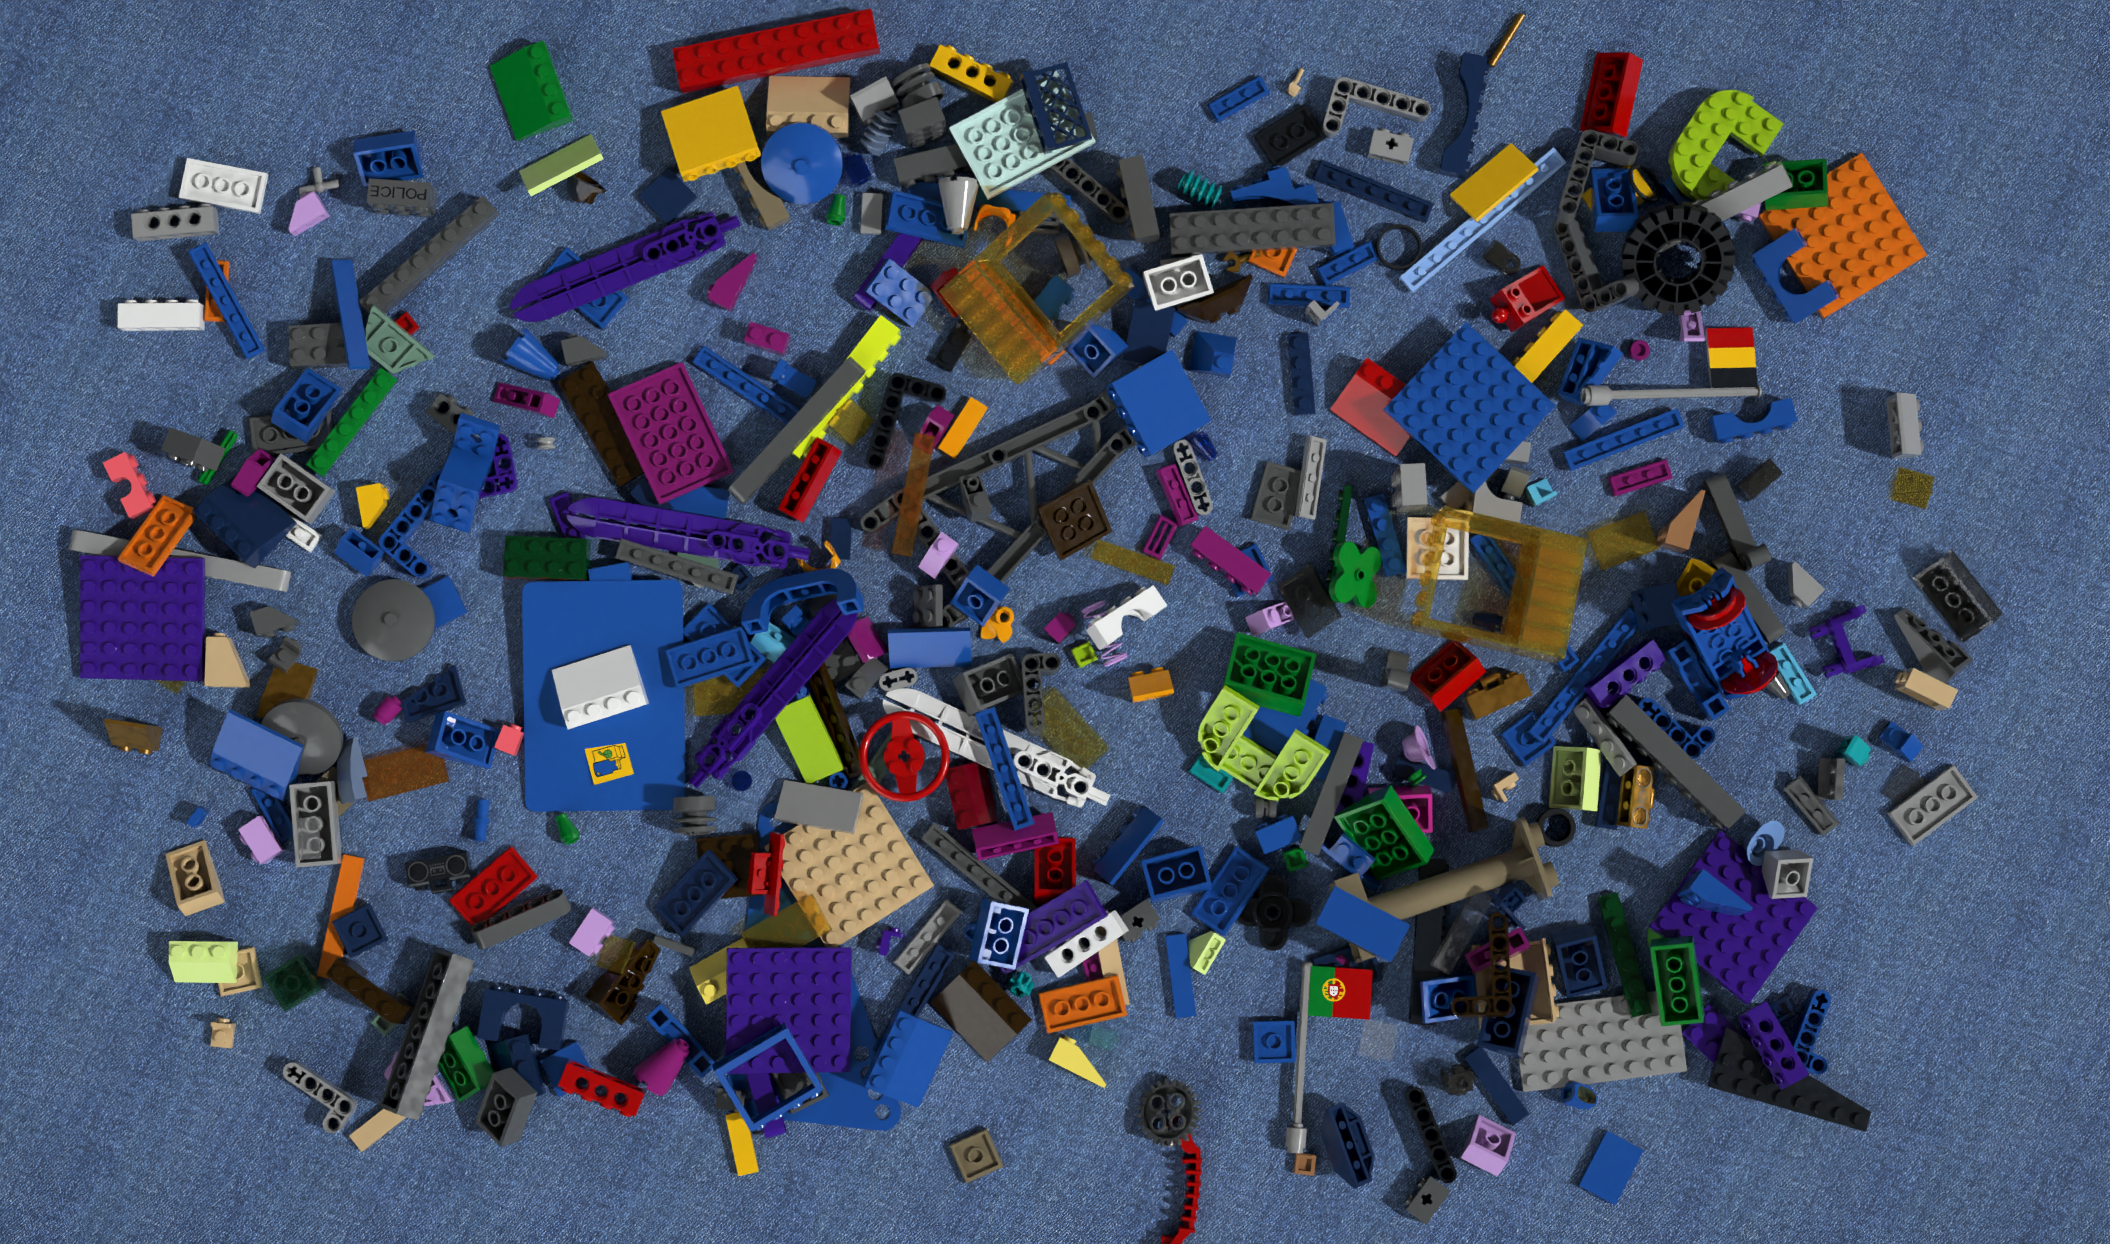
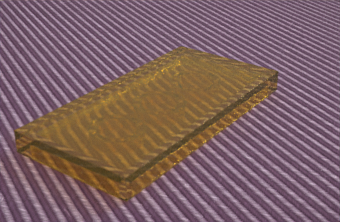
[693,668,770,717]
[1032,688,1110,775]
[741,893,832,948]

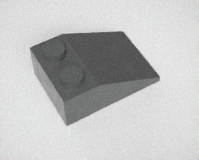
[952,653,1023,716]

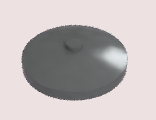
[352,579,435,662]
[261,698,343,775]

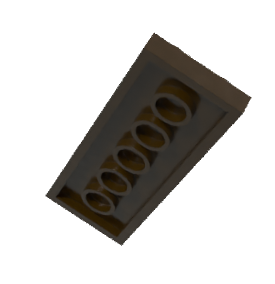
[558,362,644,487]

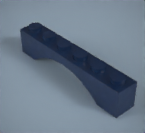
[1438,52,1490,179]

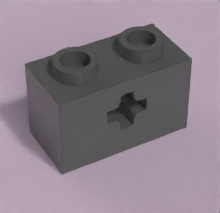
[1120,898,1160,943]
[1404,1174,1451,1225]

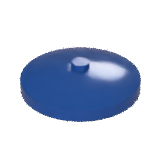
[761,122,843,204]

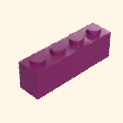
[1190,526,1271,596]
[972,812,1059,861]

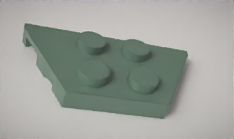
[365,304,434,374]

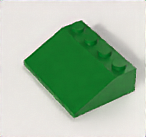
[490,40,574,142]
[1222,632,1316,717]
[1334,785,1434,881]

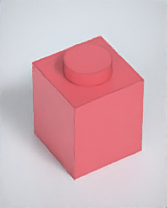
[494,723,524,756]

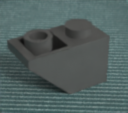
[959,472,992,523]
[249,606,300,639]

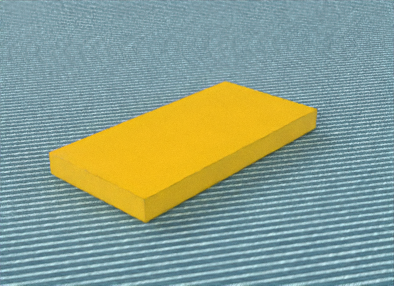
[1450,143,1538,222]

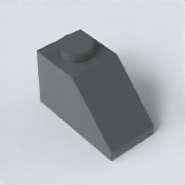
[561,334,608,367]
[1499,466,1531,501]
[845,658,888,700]

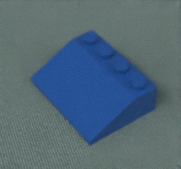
[210,710,304,801]
[862,1007,953,1108]

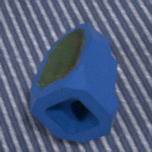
[1560,1081,1598,1110]

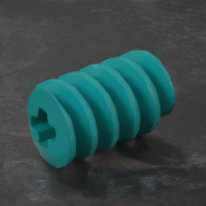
[1177,169,1222,210]

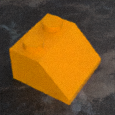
[1128,667,1174,703]

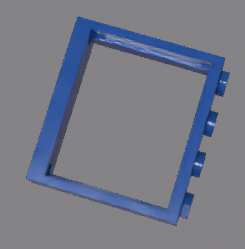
[712,1022,824,1132]

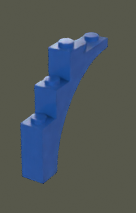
[1230,165,1354,256]

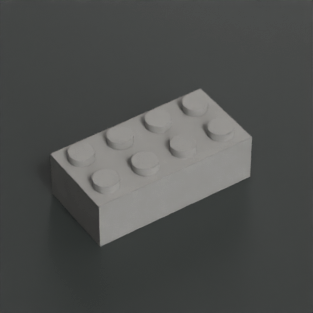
[289,781,342,868]

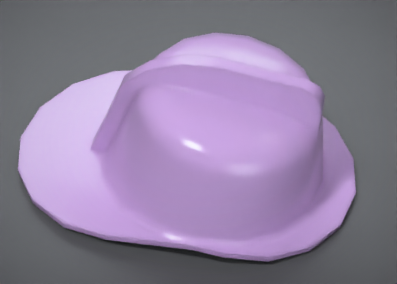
[1402,726,1436,770]

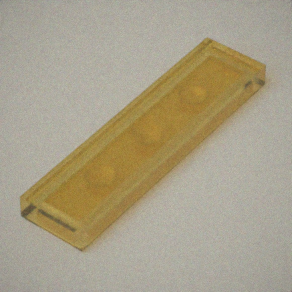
[1091,540,1175,585]

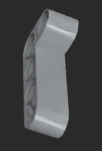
[283,1061,357,1133]

